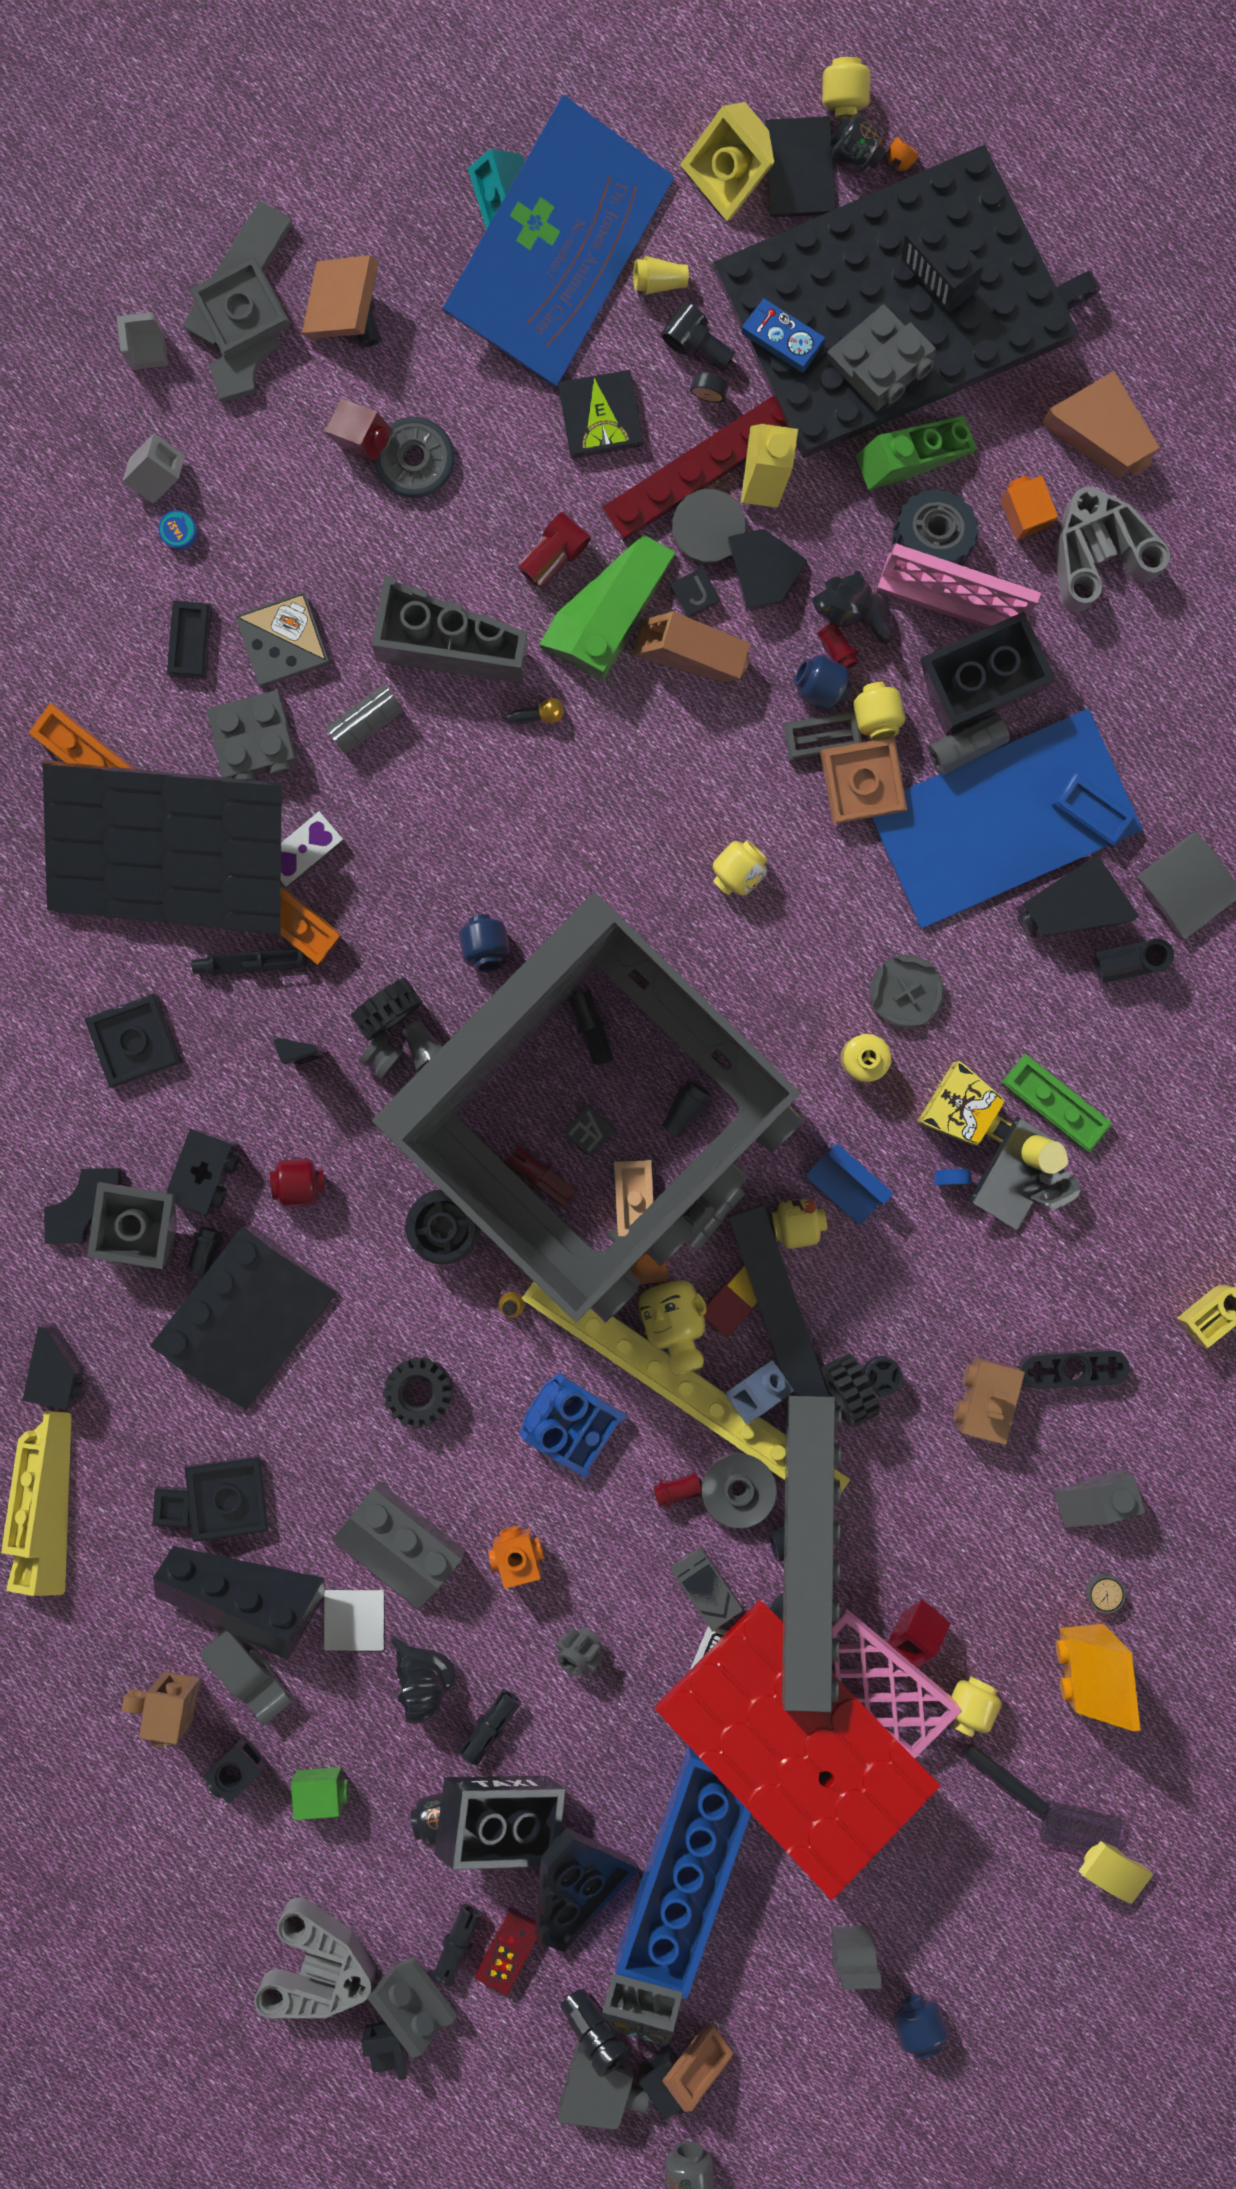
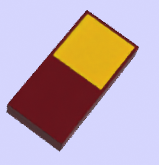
[703,1262,758,1338]

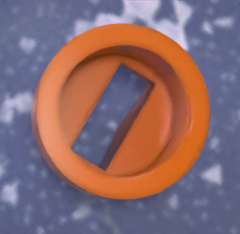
[887,136,920,171]

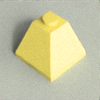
[680,102,774,221]

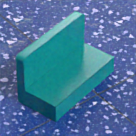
[468,148,525,229]

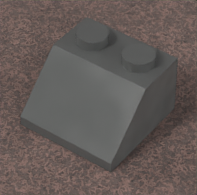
[87,1182,177,1269]

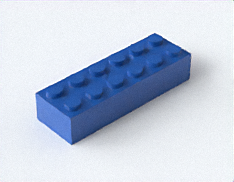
[615,1746,751,1999]

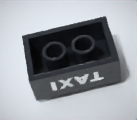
[434,1776,566,1870]

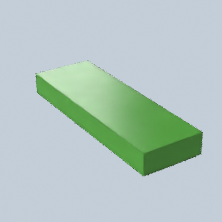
[1001,1054,1113,1153]

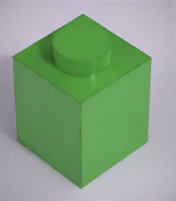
[291,1767,349,1820]

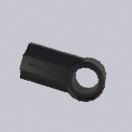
[1094,938,1174,984]

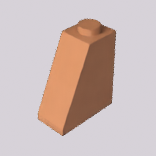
[1042,371,1160,479]
[632,611,751,682]

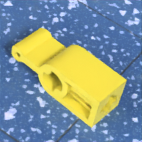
[1176,1285,1236,1348]

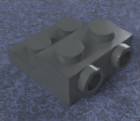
[827,304,936,411]
[206,690,299,781]

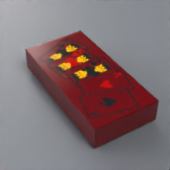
[474,1907,538,1996]

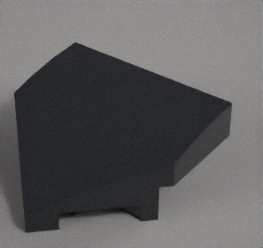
[728,529,808,612]

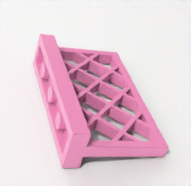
[876,544,1041,628]
[832,1608,962,1758]

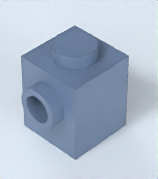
[725,1360,794,1425]

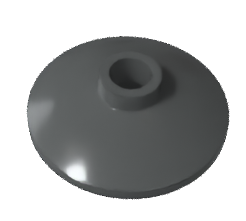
[702,1453,777,1528]

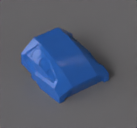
[519,1373,627,1478]

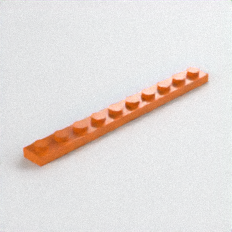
[28,703,343,965]

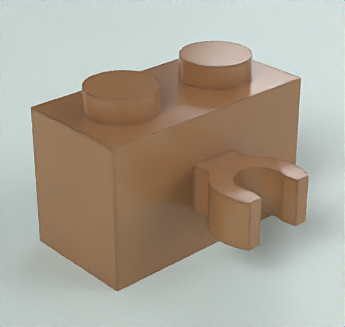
[953,1357,1025,1445]
[121,1672,200,1747]

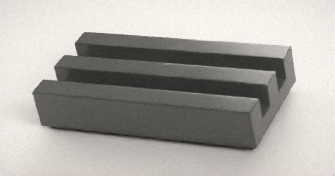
[783,711,862,762]

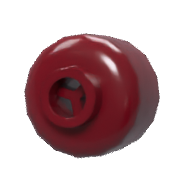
[270,1158,325,1208]

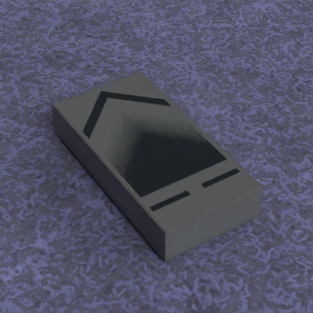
[670,1546,743,1631]

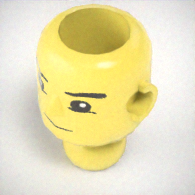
[638,1280,706,1376]

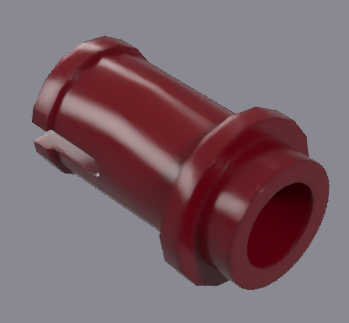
[817,624,859,670]
[653,1473,702,1509]

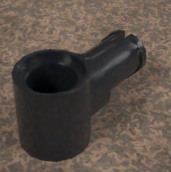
[660,302,736,372]

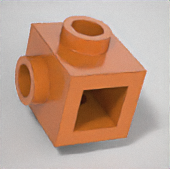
[488,1526,545,1589]

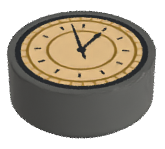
[1085,1573,1126,1614]

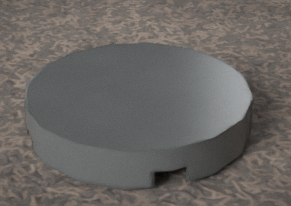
[672,489,746,565]
[869,955,944,1028]

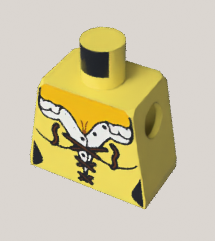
[917,1061,1012,1145]

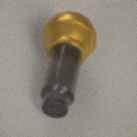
[499,1292,524,1318]

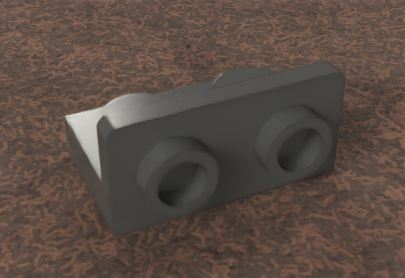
[367,1957,457,2059]

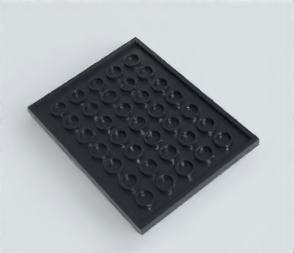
[713,144,1079,459]

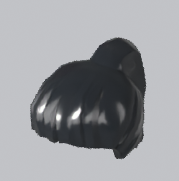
[390,1636,456,1724]

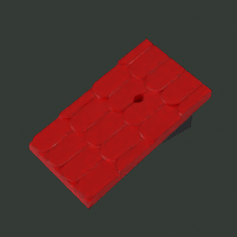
[654,1599,941,1901]

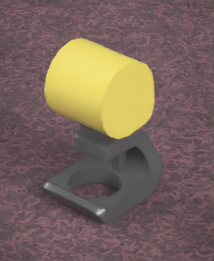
[1021,1135,1080,1210]

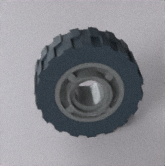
[892,489,979,566]

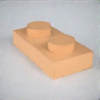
[614,1160,654,1236]

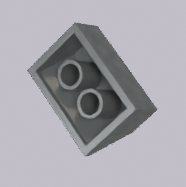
[332,1481,465,1610]

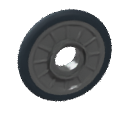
[374,417,455,498]

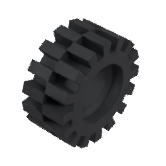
[350,977,423,1041]
[821,1353,880,1428]
[383,1357,453,1428]

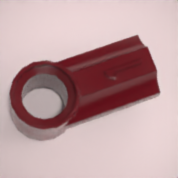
[518,512,592,590]

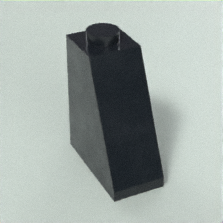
[1016,854,1139,938]

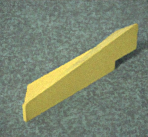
[1,1411,71,1596]

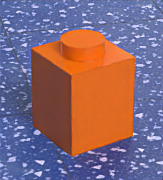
[1000,475,1058,541]

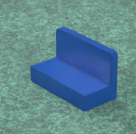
[806,1143,894,1224]

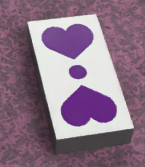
[281,811,344,888]

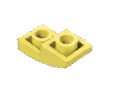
[1079,1841,1154,1904]

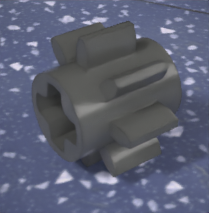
[555,1628,604,1676]

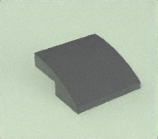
[1136,832,1236,940]

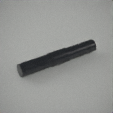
[963,1743,1048,1816]

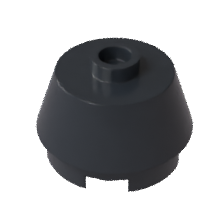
[405,1189,480,1264]

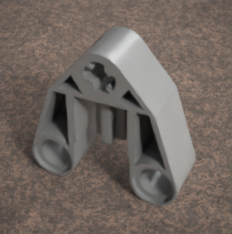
[1054,486,1170,613]
[254,1897,376,2018]

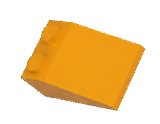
[1056,1623,1141,1731]

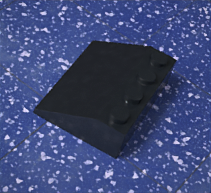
[150,1224,338,1410]

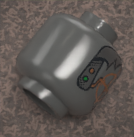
[665,2141,714,2189]

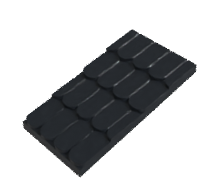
[42,760,282,934]

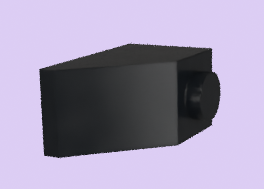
[22,1323,87,1410]

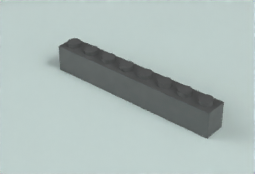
[782,1396,841,1712]

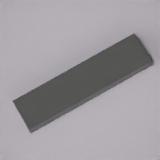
[182,200,293,349]

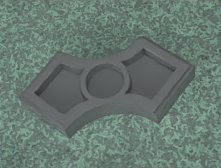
[209,334,281,403]

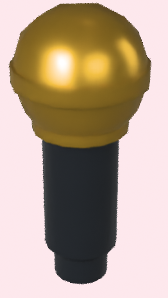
[507,698,564,725]

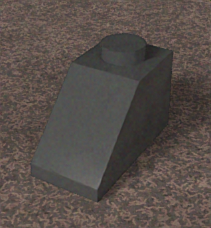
[1053,1469,1146,1528]

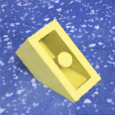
[741,424,798,508]

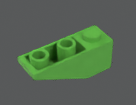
[855,416,977,490]

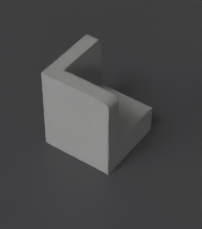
[116,312,168,370]
[122,433,185,503]

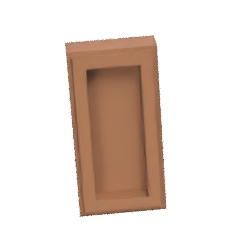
[662,2024,734,2112]

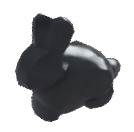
[813,570,893,644]

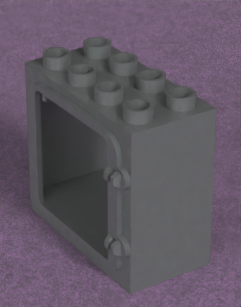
[371,892,804,1323]

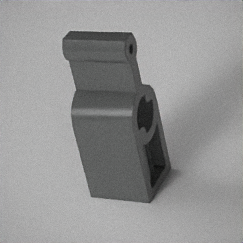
[199,1630,294,1726]
[831,1926,882,1990]

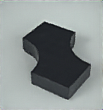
[44,1168,121,1244]

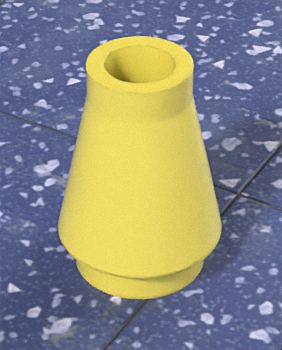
[633,255,689,295]

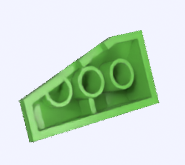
[539,534,676,682]

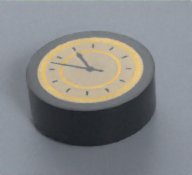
[690,373,729,403]

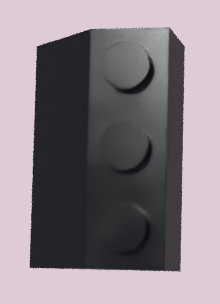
[920,611,1055,735]

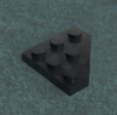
[535,1828,638,1952]

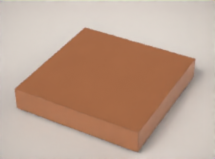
[302,255,379,339]
[820,737,907,825]

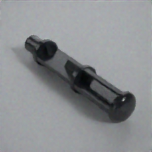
[191,948,308,976]

